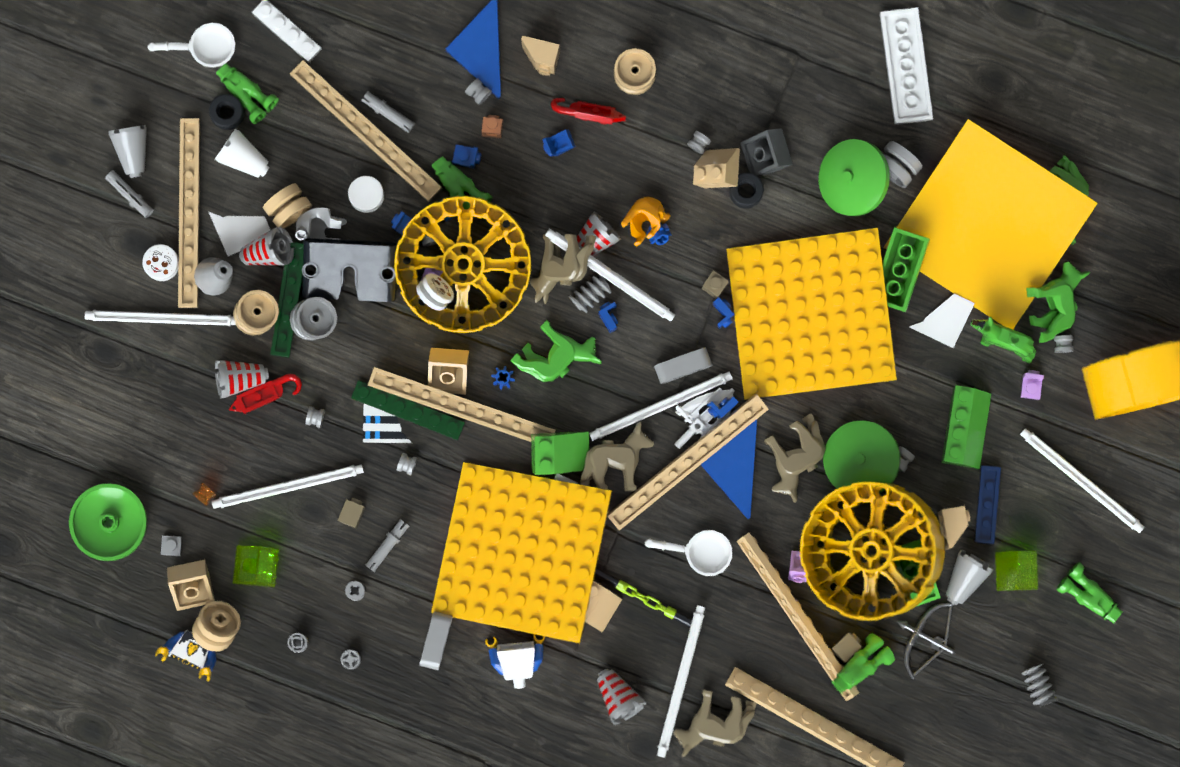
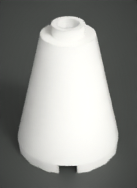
[215,129,270,178]

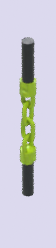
[594,568,702,627]

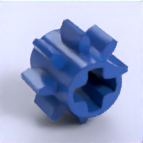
[646,223,671,245]
[491,366,515,390]

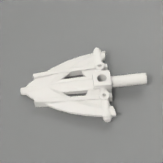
[674,388,735,449]

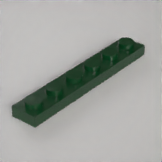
[270,243,303,358]
[351,381,465,441]

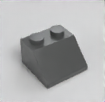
[740,128,793,177]

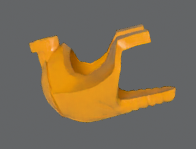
[621,197,671,247]

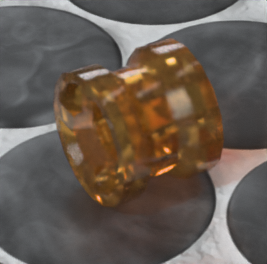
[192,482,217,506]

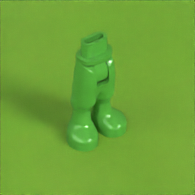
[216,63,279,124]
[432,156,493,209]
[1056,562,1123,623]
[832,633,895,693]

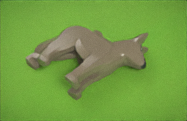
[530,234,596,304]
[764,413,826,503]
[580,421,655,491]
[673,690,757,757]

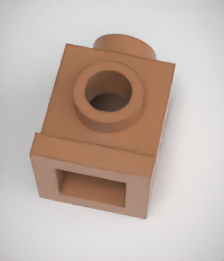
[482,115,503,138]

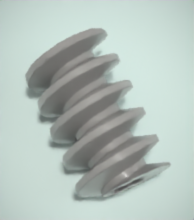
[568,274,611,313]
[1021,663,1058,707]

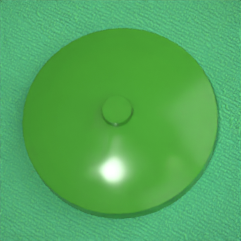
[819,139,890,216]
[823,421,901,493]
[69,484,147,561]

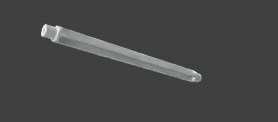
[545,228,675,321]
[85,310,236,326]
[589,372,732,441]
[1020,428,1145,533]
[212,464,364,509]
[657,605,705,758]

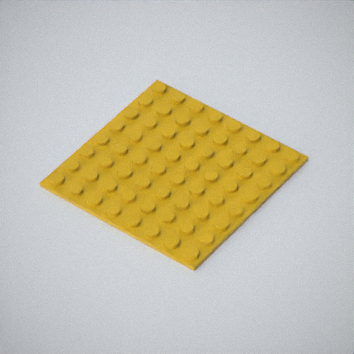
[883,119,1098,329]
[727,228,897,400]
[431,462,612,643]

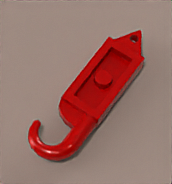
[551,98,626,125]
[229,374,302,414]

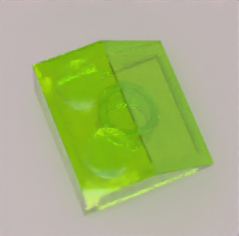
[233,545,279,587]
[995,551,1038,591]

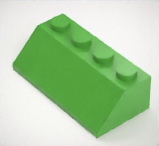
[883,227,930,312]
[941,385,991,469]

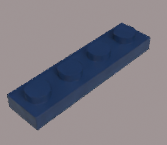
[974,466,1001,544]

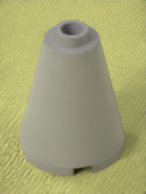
[108,125,147,178]
[194,257,233,296]
[946,549,994,605]

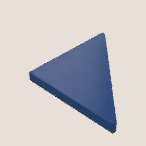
[445,0,501,99]
[701,419,757,519]

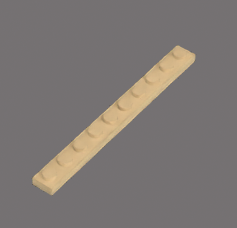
[290,60,442,202]
[178,119,200,308]
[368,367,556,442]
[607,394,769,531]
[737,533,859,701]
[725,667,904,767]

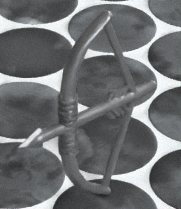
[897,603,955,679]

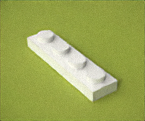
[252,0,321,63]

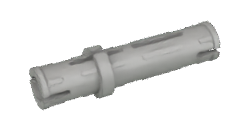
[361,91,415,133]
[105,170,154,218]
[365,519,410,572]

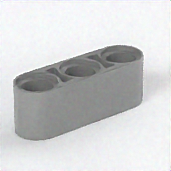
[654,347,713,384]
[420,611,453,670]

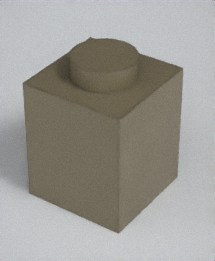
[702,270,729,299]
[338,498,365,529]
[831,633,862,663]

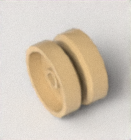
[614,48,656,95]
[262,183,312,228]
[233,290,279,336]
[192,601,241,651]

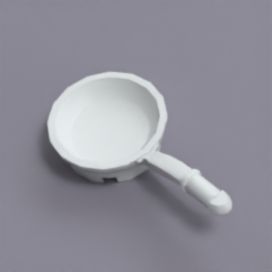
[148,23,235,68]
[645,530,732,576]

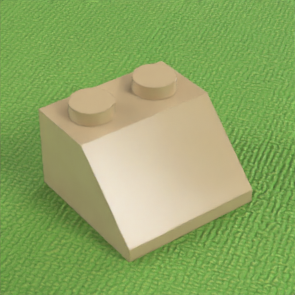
[521,36,560,76]
[693,148,740,188]
[428,348,469,395]
[938,506,970,550]
[167,560,215,611]
[585,581,622,632]

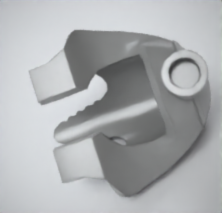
[295,208,347,240]

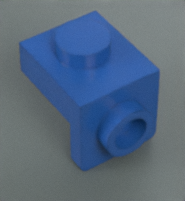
[542,130,576,156]
[713,298,734,329]

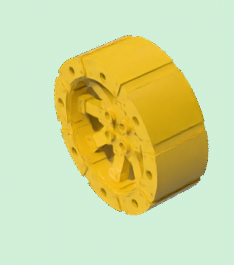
[395,196,531,333]
[1082,341,1180,419]
[800,482,945,620]

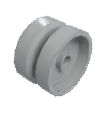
[883,141,922,188]
[290,297,337,341]

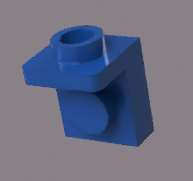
[452,145,481,169]
[391,211,412,236]
[598,302,618,333]
[706,397,738,419]

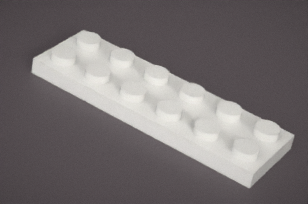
[880,8,933,125]

